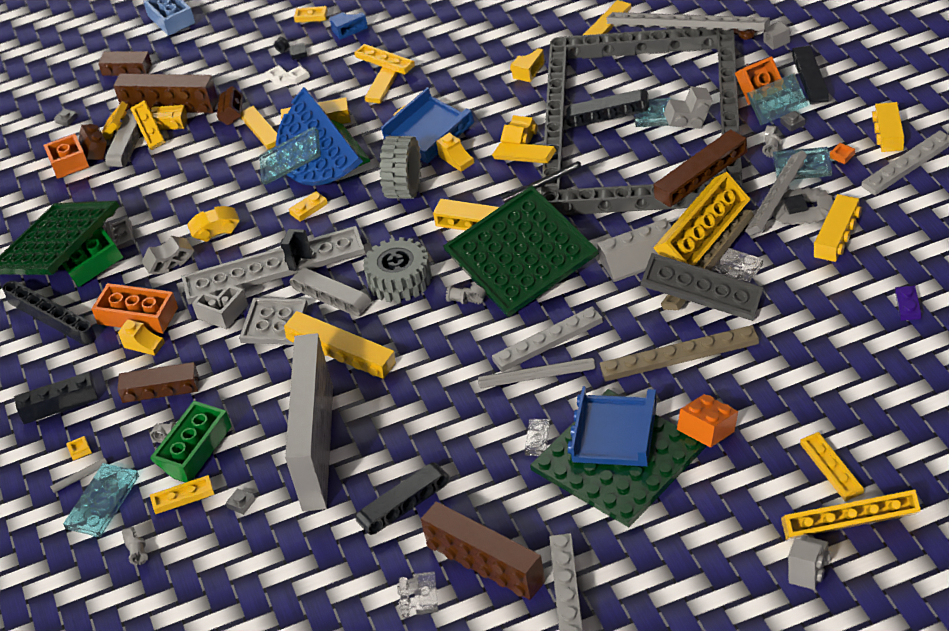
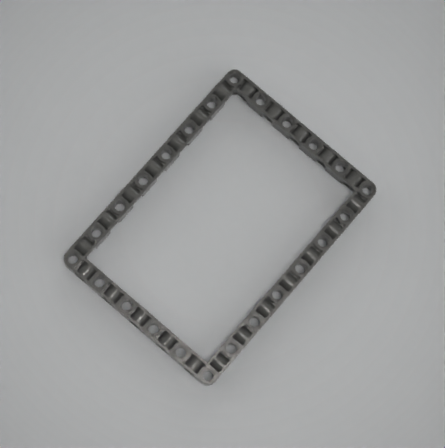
[541,27,743,215]

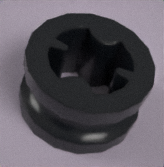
[274,37,290,53]

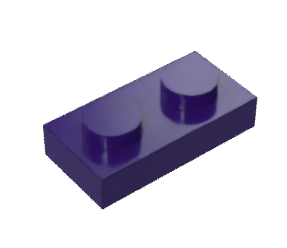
[895,286,921,321]

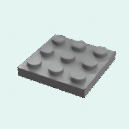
[239,298,308,345]

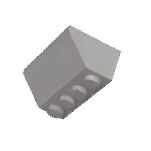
[597,218,672,282]

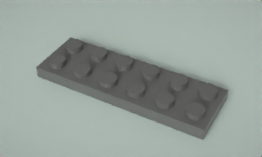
[640,253,764,321]

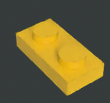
[294,6,328,23]
[289,191,328,222]

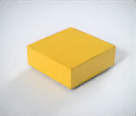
[66,436,92,461]

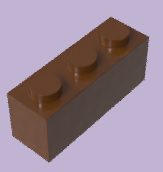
[98,51,152,76]

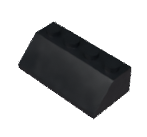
[14,372,98,424]

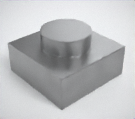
[54,109,78,127]
[780,111,805,132]
[226,488,255,515]

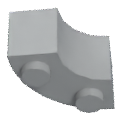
[141,235,194,274]

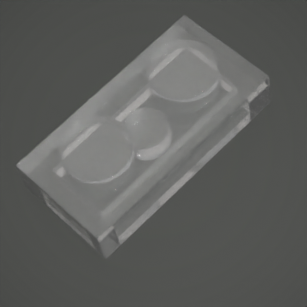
[525,419,550,456]

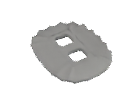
[773,187,833,225]

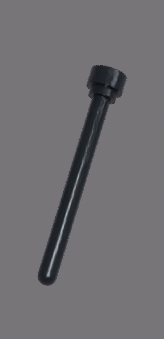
[501,161,581,204]

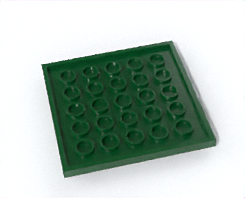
[443,186,599,317]
[0,201,120,275]
[530,389,706,528]

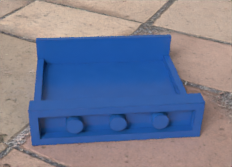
[381,87,474,164]
[568,386,657,466]

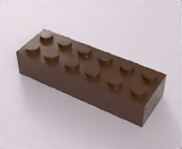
[113,74,219,113]
[421,501,546,600]

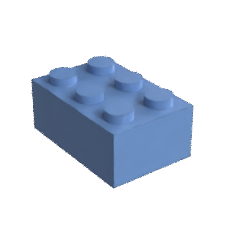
[143,0,195,36]

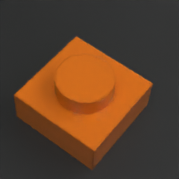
[830,143,855,164]

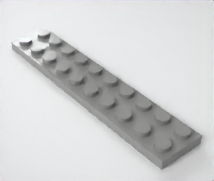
[181,226,365,304]

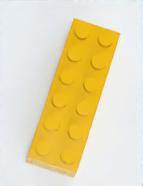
[653,172,750,266]

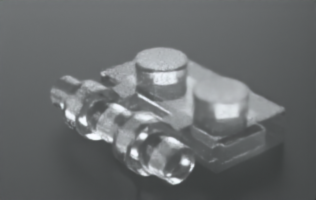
[714,248,763,282]
[397,571,439,618]

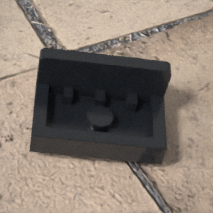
[281,229,313,271]

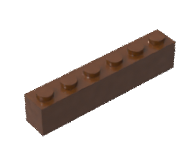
[653,129,747,208]

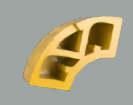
[500,115,538,144]
[187,206,240,242]

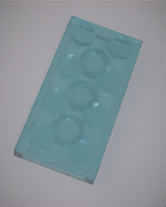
[259,126,321,185]
[63,463,139,537]

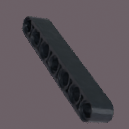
[2,281,96,345]

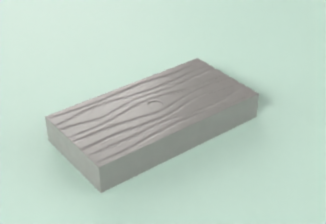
[285,333,333,512]

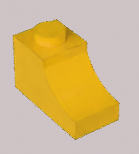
[510,48,545,82]
[436,133,474,172]
[118,320,165,356]

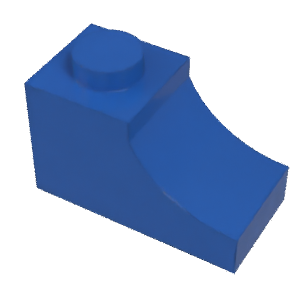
[329,12,368,40]

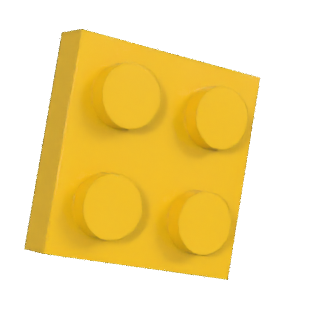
[101,101,128,140]

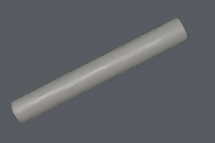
[50,458,108,493]

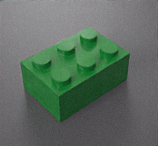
[62,227,123,287]

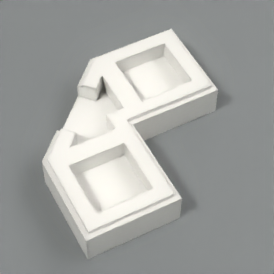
[265,66,310,84]

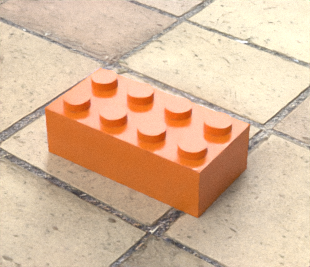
[92,283,178,333]

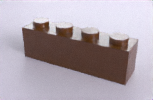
[117,362,199,403]

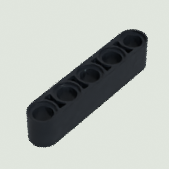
[792,45,829,105]
[566,89,649,127]
[355,462,450,535]

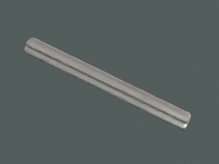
[478,358,595,388]

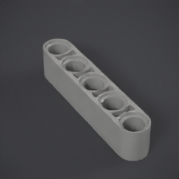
[105,109,142,167]
[290,267,371,316]

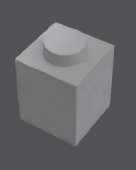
[763,21,791,50]

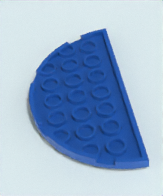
[276,87,363,186]

